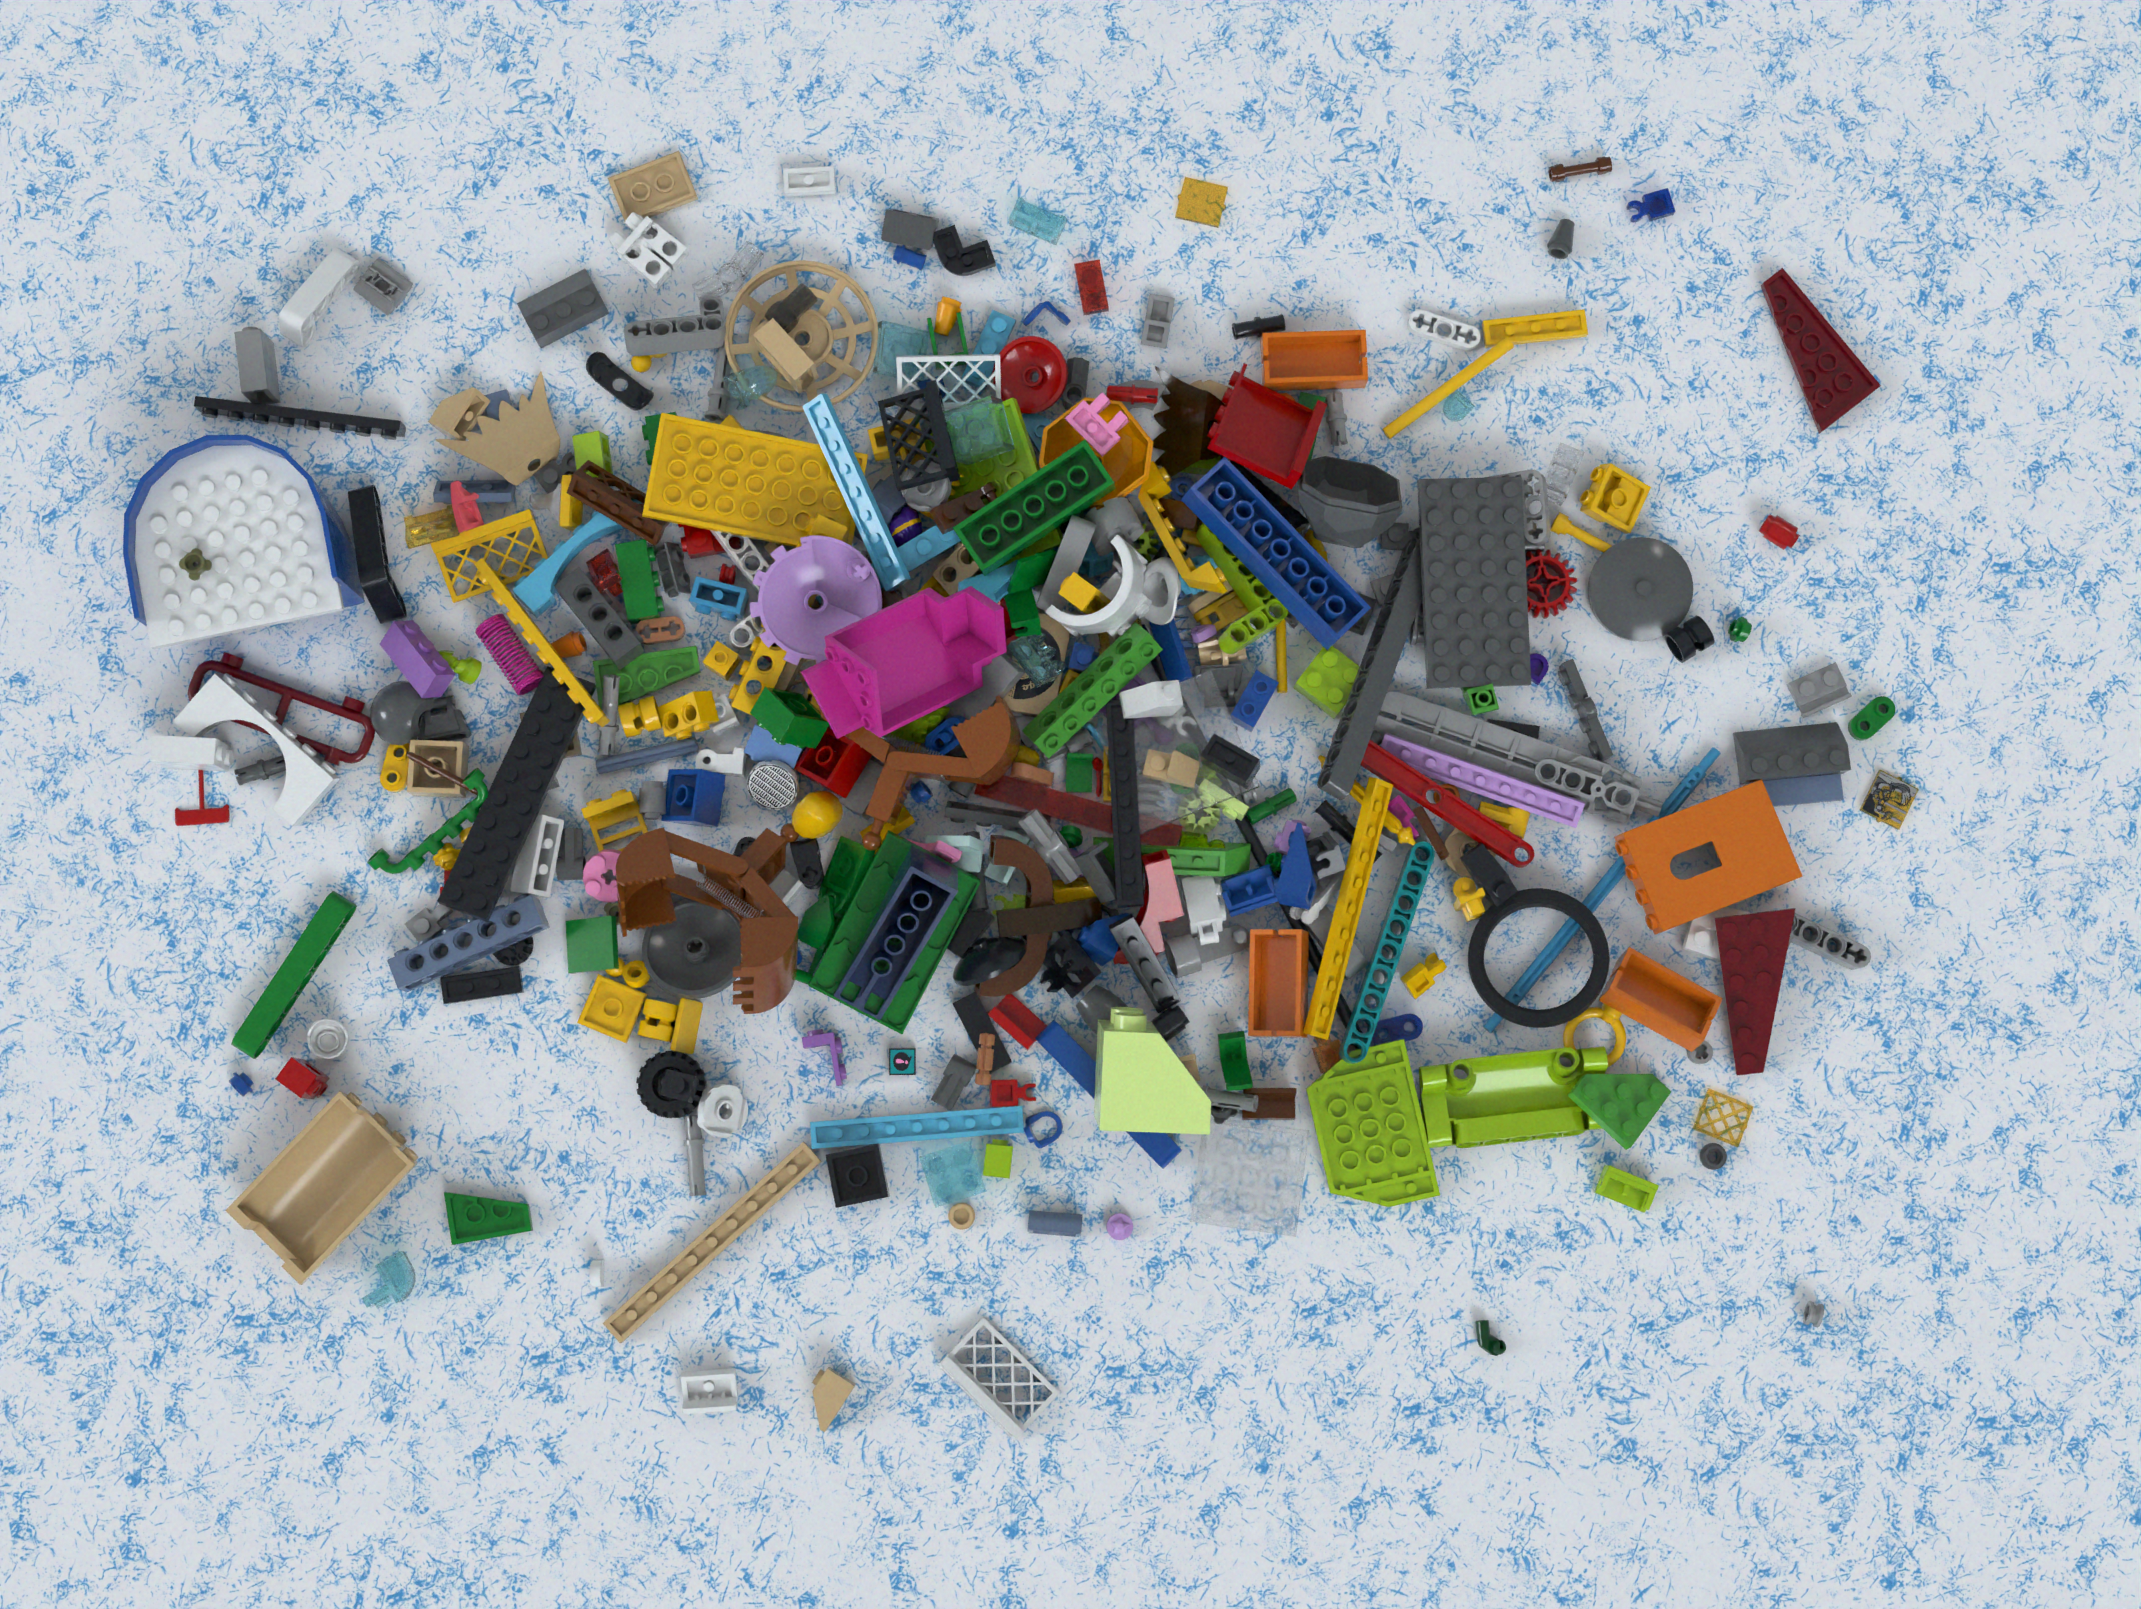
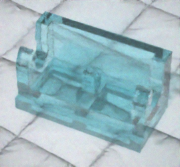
[1009,197,1067,245]

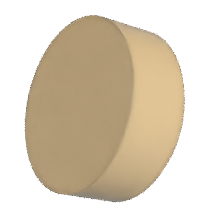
[948,1203,975,1230]

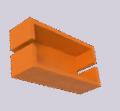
[1260,330,1368,391]
[1248,929,1309,1038]
[1599,947,1723,1052]

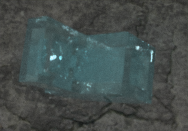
[362,1251,415,1309]

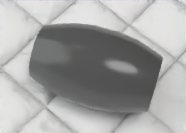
[1076,985,1128,1035]

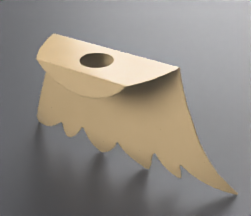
[435,372,560,486]

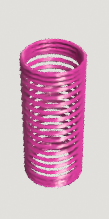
[475,614,544,695]

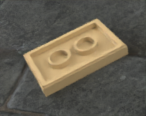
[608,151,698,221]

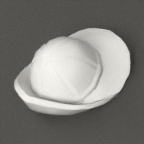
[1143,557,1181,625]

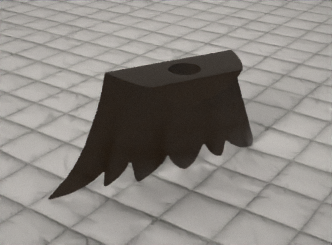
[1153,366,1225,478]

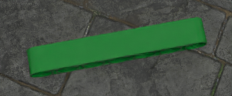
[231,891,357,1059]

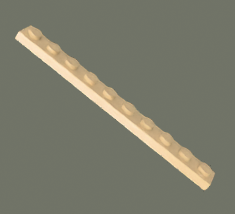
[603,1142,822,1343]

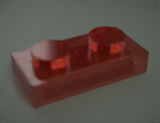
[1074,259,1109,316]

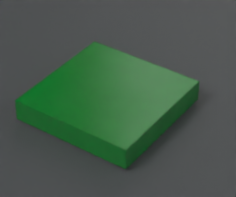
[566,916,619,974]

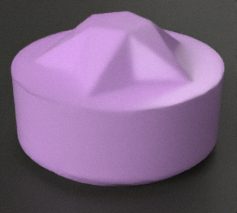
[1106,1213,1133,1240]

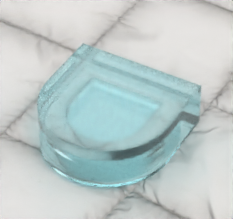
[1443,390,1475,421]

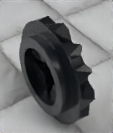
[493,923,534,966]

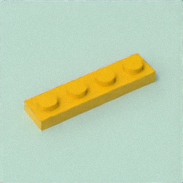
[1482,309,1588,348]

